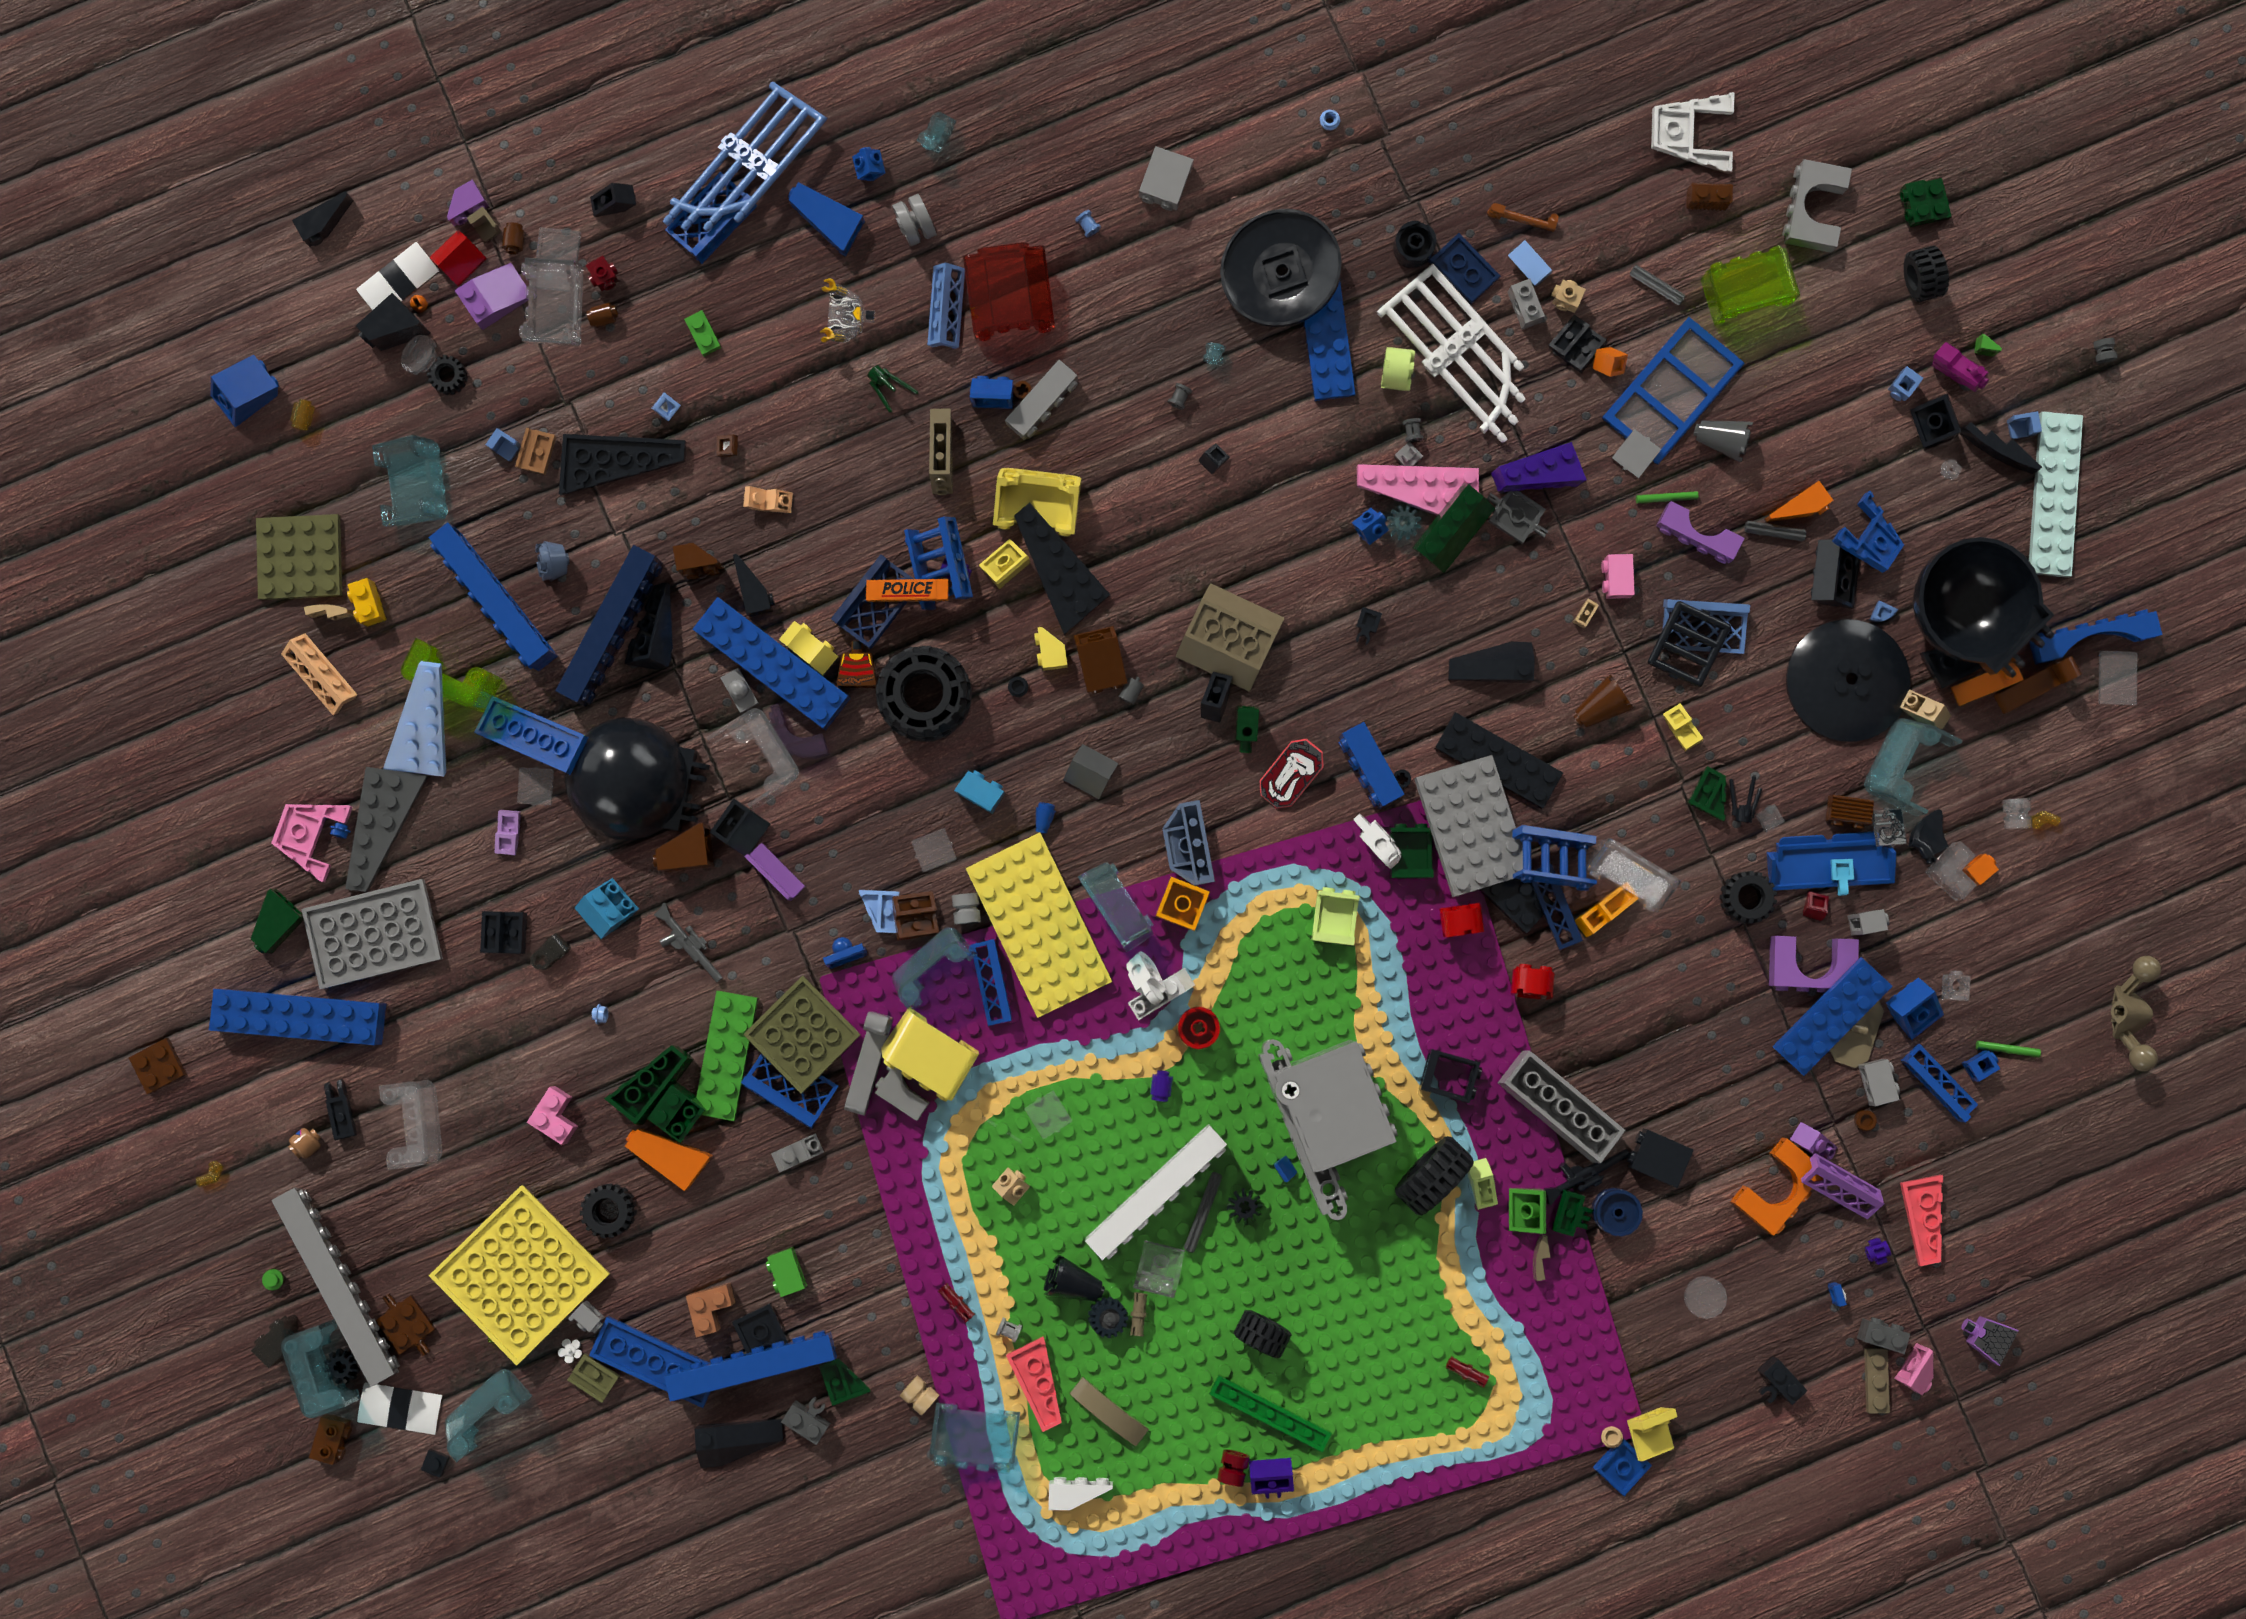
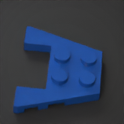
[1832,491,1904,573]

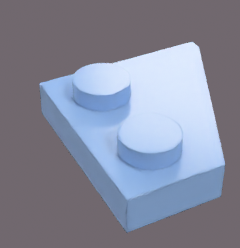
[859,890,900,933]

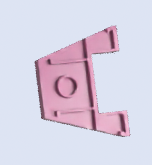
[271,804,353,882]

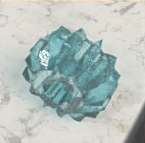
[1387,506,1421,540]

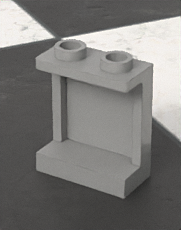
[1139,146,1194,211]

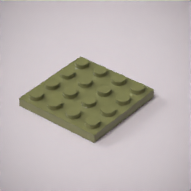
[256,514,342,600]
[743,976,861,1094]

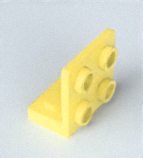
[1627,1407,1677,1461]

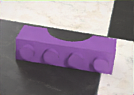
[1656,501,1744,564]

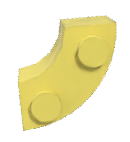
[779,621,838,675]

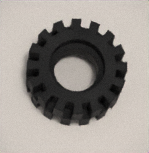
[427,355,468,395]

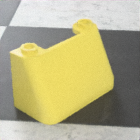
[993,468,1081,536]

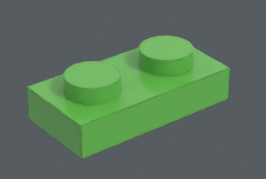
[684,310,721,357]

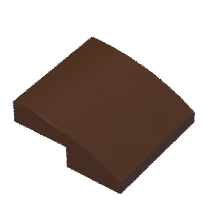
[892,891,939,941]

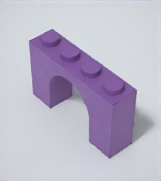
[1769,936,1859,993]

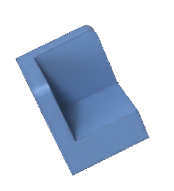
[2007,411,2042,439]
[485,428,521,462]

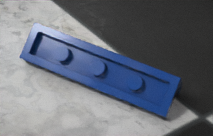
[971,939,1013,1026]
[1901,1044,1978,1123]

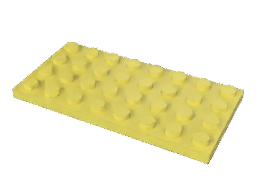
[966,833,1112,1018]

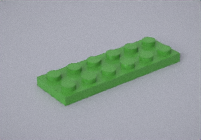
[696,991,758,1121]

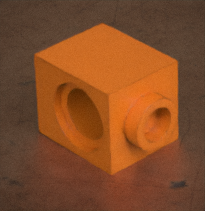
[1960,853,1999,886]

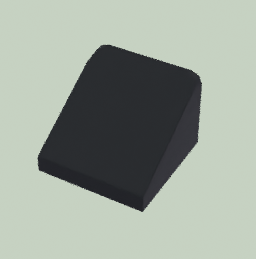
[1199,443,1230,474]

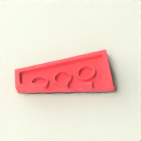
[1900,1174,1943,1266]
[1006,1336,1062,1432]

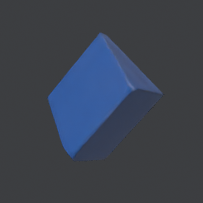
[1274,1156,1297,1182]

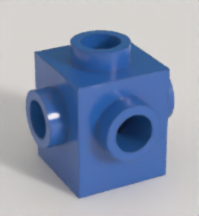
[852,147,886,181]
[1352,508,1389,545]

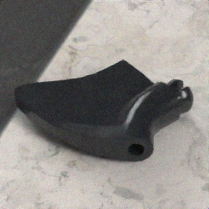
[1908,809,1949,865]

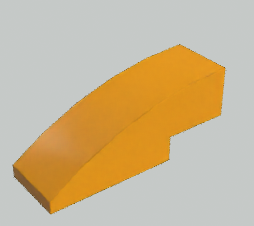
[1575,881,1640,938]

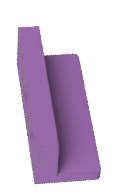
[744,843,806,901]

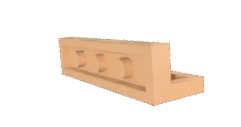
[281,633,357,715]

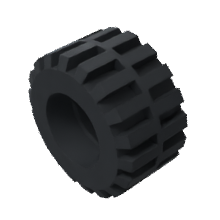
[1904,245,1949,302]
[1720,871,1777,924]
[580,1183,637,1238]
[1233,1310,1292,1358]

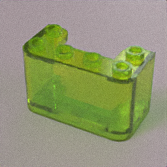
[1700,246,1800,325]
[401,638,503,712]

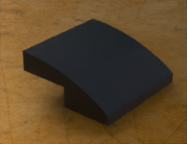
[1548,315,1607,374]
[480,911,527,954]

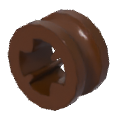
[1013,381,1032,401]

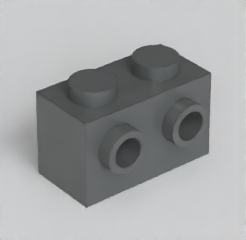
[1857,1317,1910,1354]

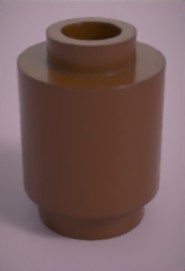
[502,222,524,255]
[586,302,619,327]

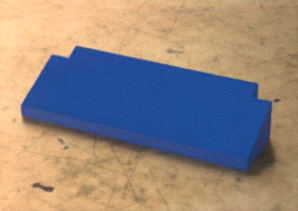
[1766,832,1896,891]

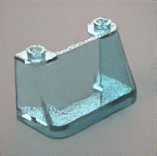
[892,927,978,1009]
[445,1369,532,1463]

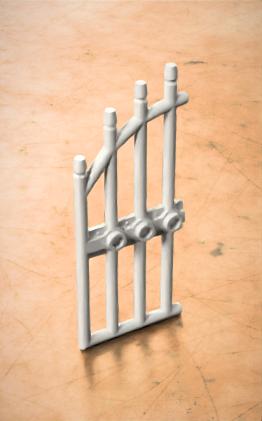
[1376,263,1526,443]

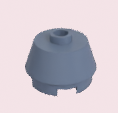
[535,541,569,582]

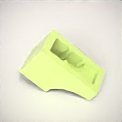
[1468,1158,1498,1210]

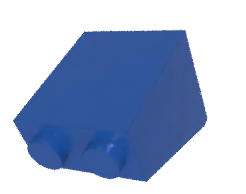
[211,355,279,427]

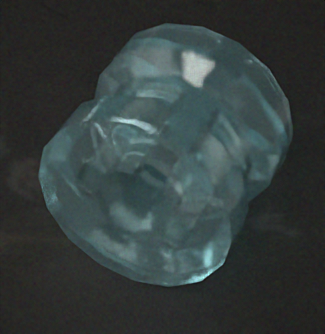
[1203,342,1226,365]

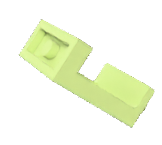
[1311,887,1360,946]

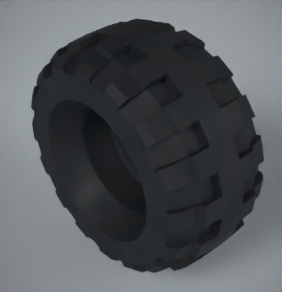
[876,646,972,742]

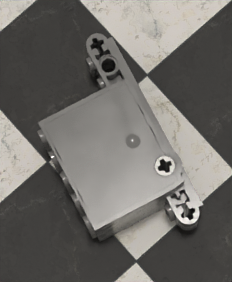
[1258,1039,1398,1220]

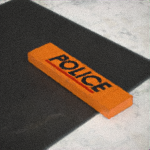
[866,579,949,602]

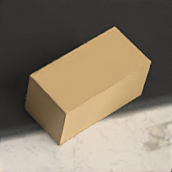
[1573,599,1599,629]

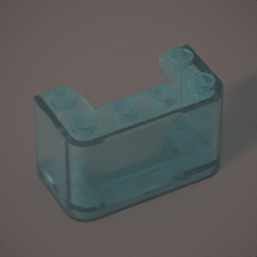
[281,1319,361,1418]

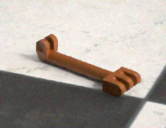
[1487,203,1559,232]

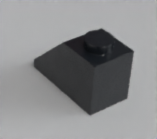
[590,183,636,217]
[1201,672,1233,723]

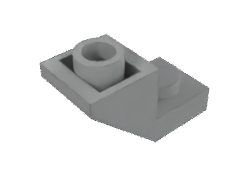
[771,1133,824,1173]

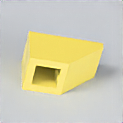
[1034,627,1068,671]

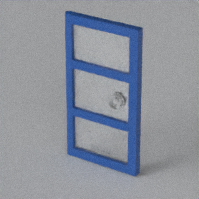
[1602,317,1745,465]

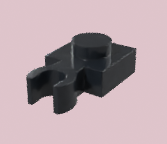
[1356,607,1382,646]

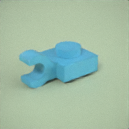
[1830,859,1854,896]

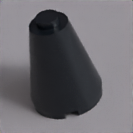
[1044,1255,1105,1301]

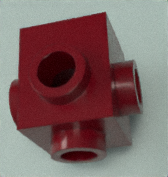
[586,255,619,291]

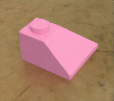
[1894,1343,1933,1395]

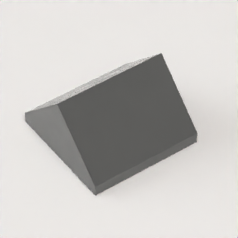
[1063,744,1119,799]

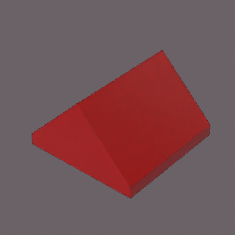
[429,230,487,287]

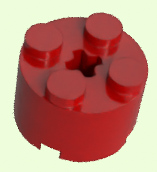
[1439,903,1484,937]
[1511,964,1555,999]
[1178,1007,1220,1049]

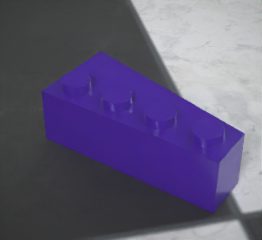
[1491,442,1587,492]

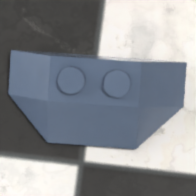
[1162,800,1215,886]

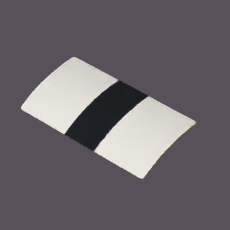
[356,242,439,310]
[357,1383,442,1435]

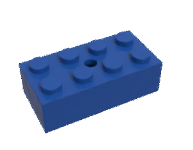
[1338,722,1404,809]

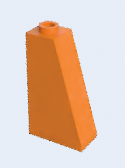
[625,1128,713,1191]

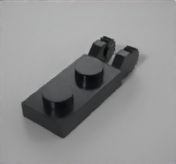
[324,1079,357,1141]

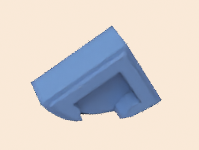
[1869,601,1898,622]

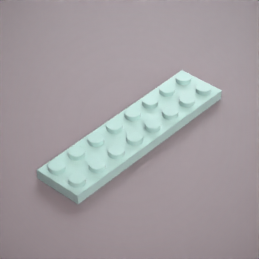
[2029,412,2083,578]

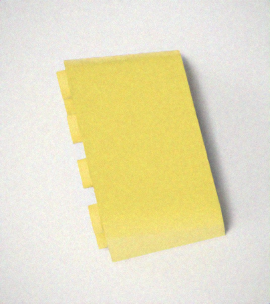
[881,1007,979,1102]

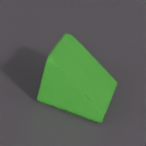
[1974,334,2002,357]

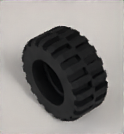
[1395,1136,1474,1216]

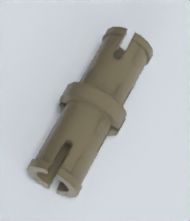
[1130,1292,1148,1336]

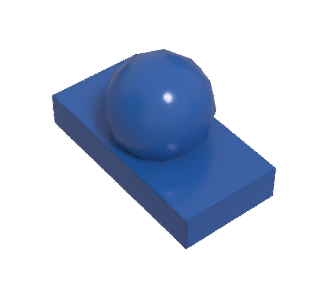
[823,937,868,969]

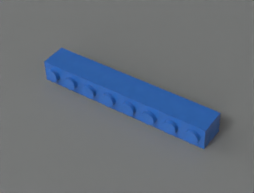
[664,1330,837,1402]

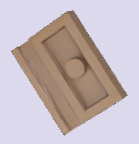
[515,427,556,475]

